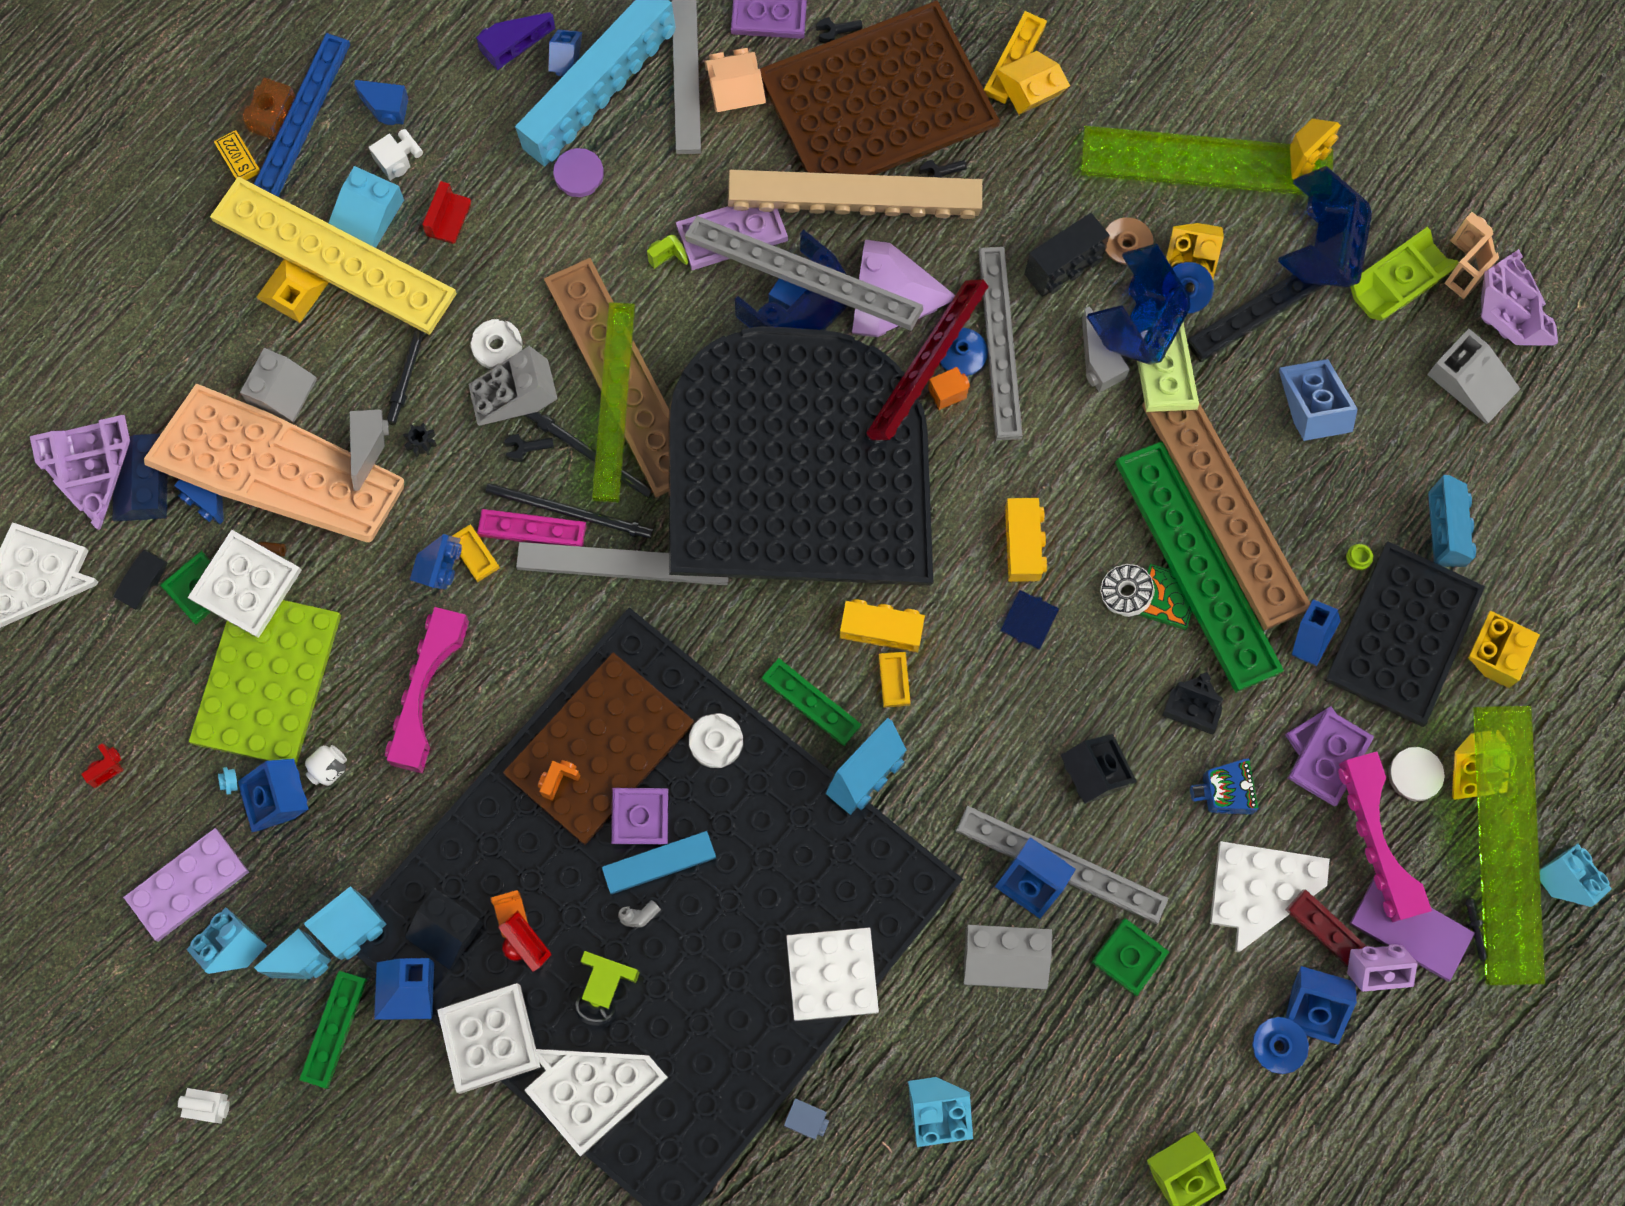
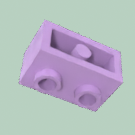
[1347,944,1418,992]

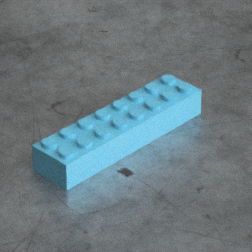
[515,0,676,167]

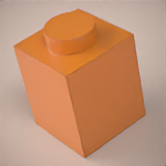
[928,367,970,410]

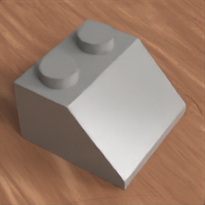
[240,348,317,423]

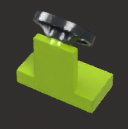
[575,951,640,1026]

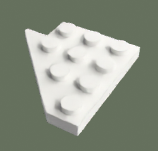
[0,522,98,628]
[1210,841,1330,952]
[525,1049,668,1156]

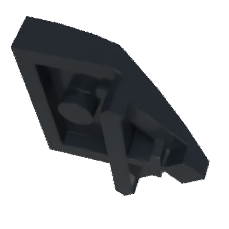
[1162,672,1223,735]

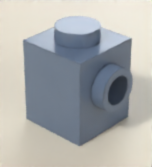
[784,1098,829,1140]

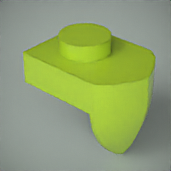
[647,235,688,269]

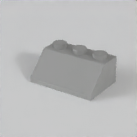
[964,925,1052,989]

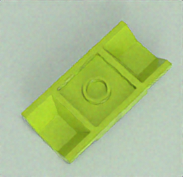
[1349,227,1459,321]

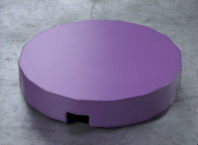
[553,148,604,197]

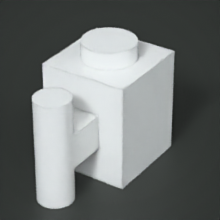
[369,129,423,181]
[178,1088,230,1124]

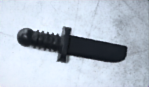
[1465,898,1486,962]

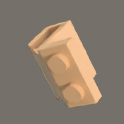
[704,48,766,112]
[1444,212,1499,299]

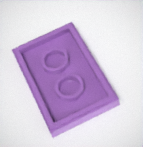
[731,0,807,39]
[1287,709,1374,807]

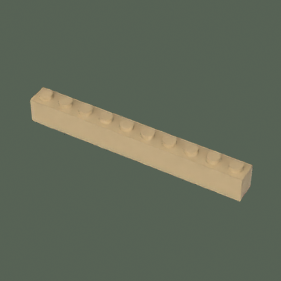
[728,170,982,219]

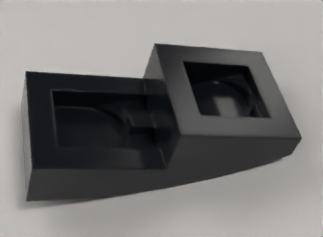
[113,550,168,610]

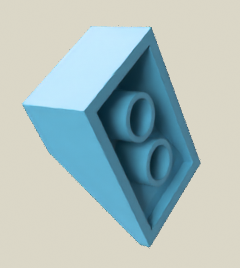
[329,166,404,248]
[304,886,387,960]

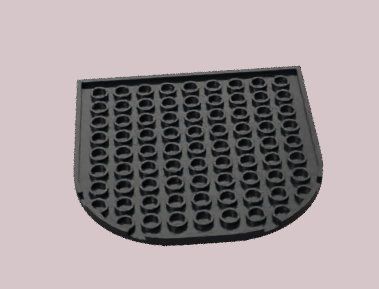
[668,327,934,586]

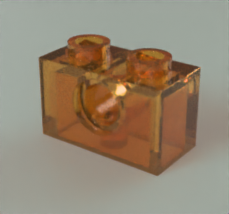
[243,77,296,140]

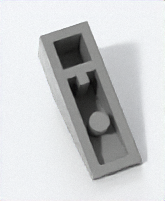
[1082,306,1130,393]
[350,409,389,491]

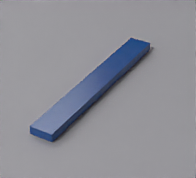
[254,33,350,197]

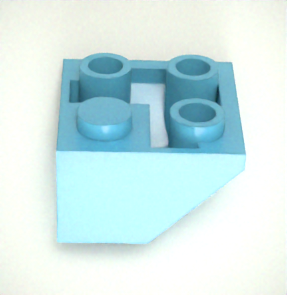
[1535,844,1611,907]
[187,907,267,974]
[908,1077,973,1147]

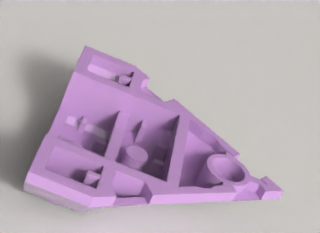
[852,240,956,337]
[1481,249,1558,346]
[30,415,130,530]

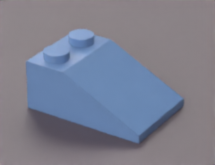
[1279,359,1357,441]

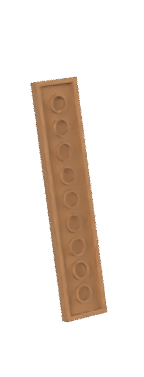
[544,258,669,498]
[1142,402,1311,631]

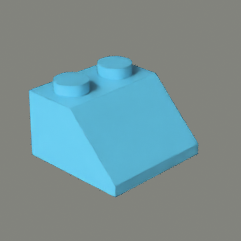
[254,928,331,979]

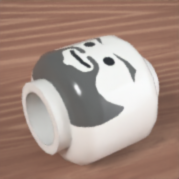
[305,745,347,786]

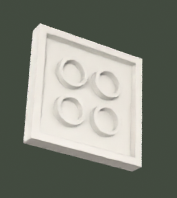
[188,530,302,638]
[787,928,879,1021]
[437,983,540,1094]

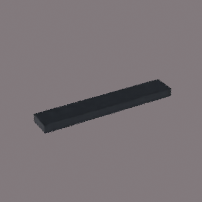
[1187,264,1325,362]

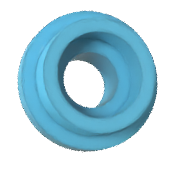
[218,767,238,795]

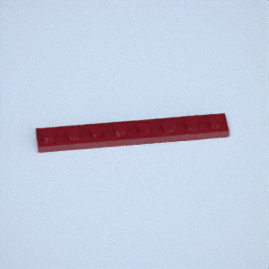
[866,279,989,440]

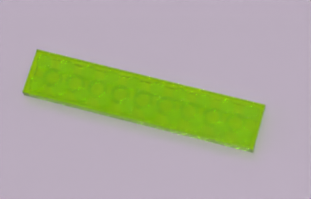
[1081,126,1333,197]
[1473,706,1545,985]

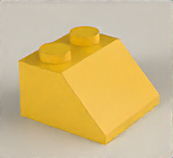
[996,51,1070,115]

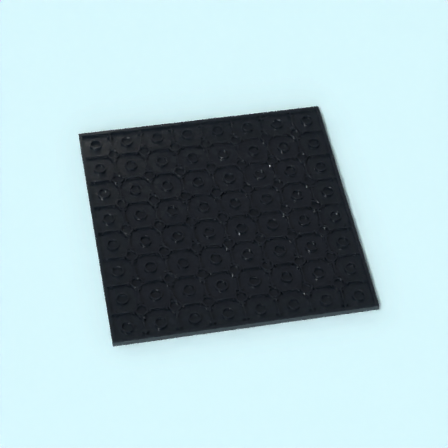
[356,607,963,1206]

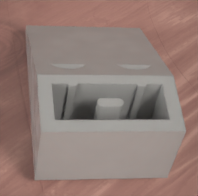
[1427,329,1520,424]
[468,346,558,426]

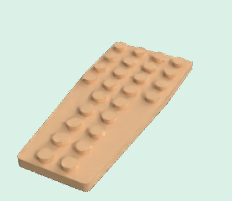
[144,384,404,542]

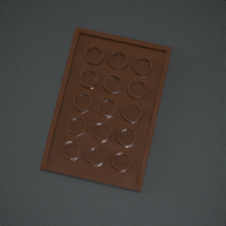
[503,652,695,845]

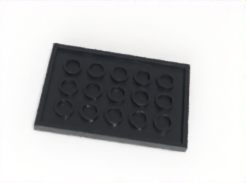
[1324,541,1485,727]

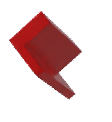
[422,181,472,244]

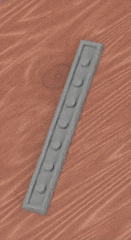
[672,0,701,154]
[978,247,1023,441]
[516,542,729,586]
[956,806,1169,924]

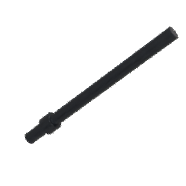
[386,328,425,425]
[525,412,653,499]

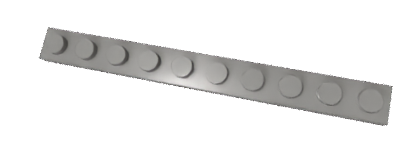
[684,216,923,331]

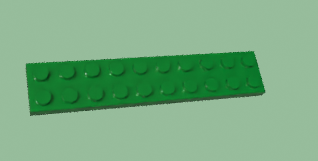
[1115,441,1284,693]

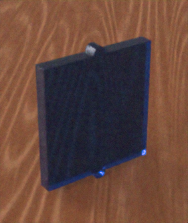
[1000,590,1059,650]

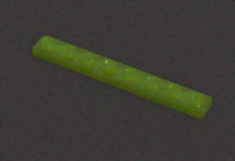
[592,302,635,502]

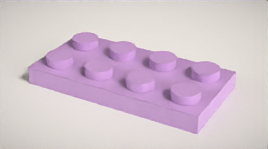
[676,206,788,270]
[124,828,249,942]

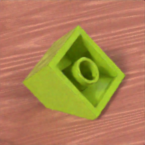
[1147,1131,1226,1206]

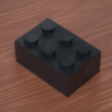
[1024,212,1110,297]

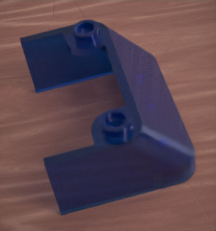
[1278,166,1372,287]
[735,229,848,330]
[1087,244,1191,365]

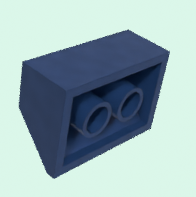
[112,434,168,521]

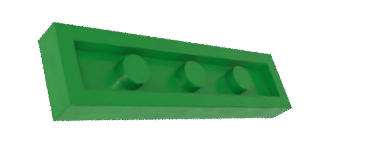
[761,658,862,747]
[299,971,367,1089]

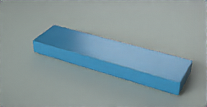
[602,831,716,894]

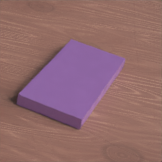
[1349,878,1475,982]

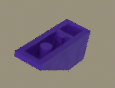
[476,12,555,70]

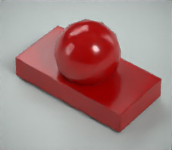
[498,910,552,972]

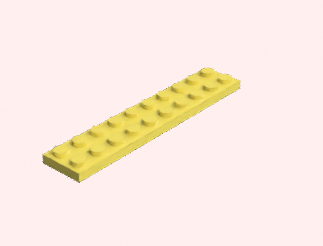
[210,176,457,335]

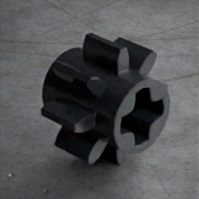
[403,423,437,457]

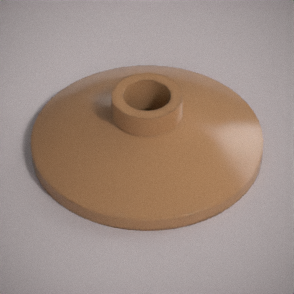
[1105,217,1153,265]

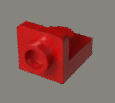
[81,743,123,789]

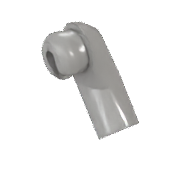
[618,900,661,927]

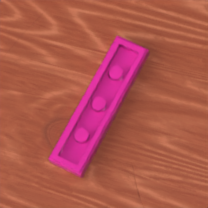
[477,509,586,547]

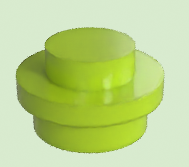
[1346,544,1373,570]

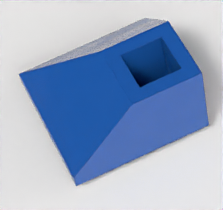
[410,534,462,589]
[374,958,434,1020]

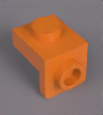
[538,760,580,801]

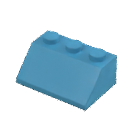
[1428,475,1476,567]
[826,718,906,815]

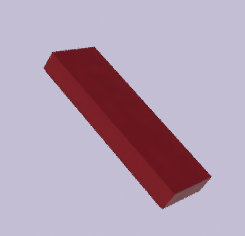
[1285,889,1367,967]

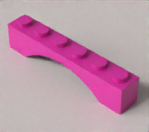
[385,607,469,774]
[1338,752,1432,923]

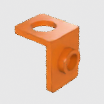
[490,890,528,938]

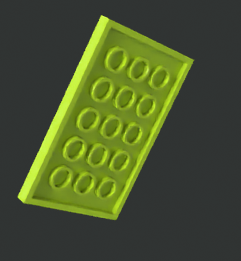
[189,600,341,765]

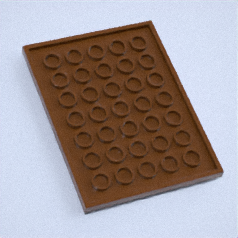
[760,0,1000,175]

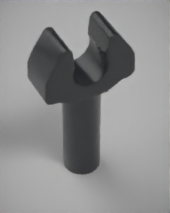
[816,17,863,44]
[919,160,967,178]
[504,434,554,462]

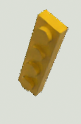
[984,11,1047,104]

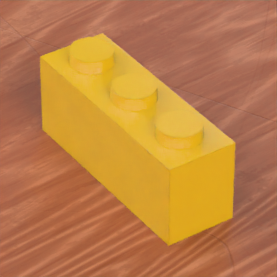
[1005,498,1047,582]
[840,599,925,653]

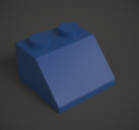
[238,758,308,832]
[995,837,1076,919]
[1285,966,1357,1045]

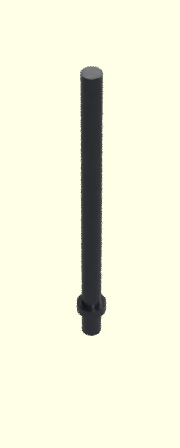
[486,483,654,539]

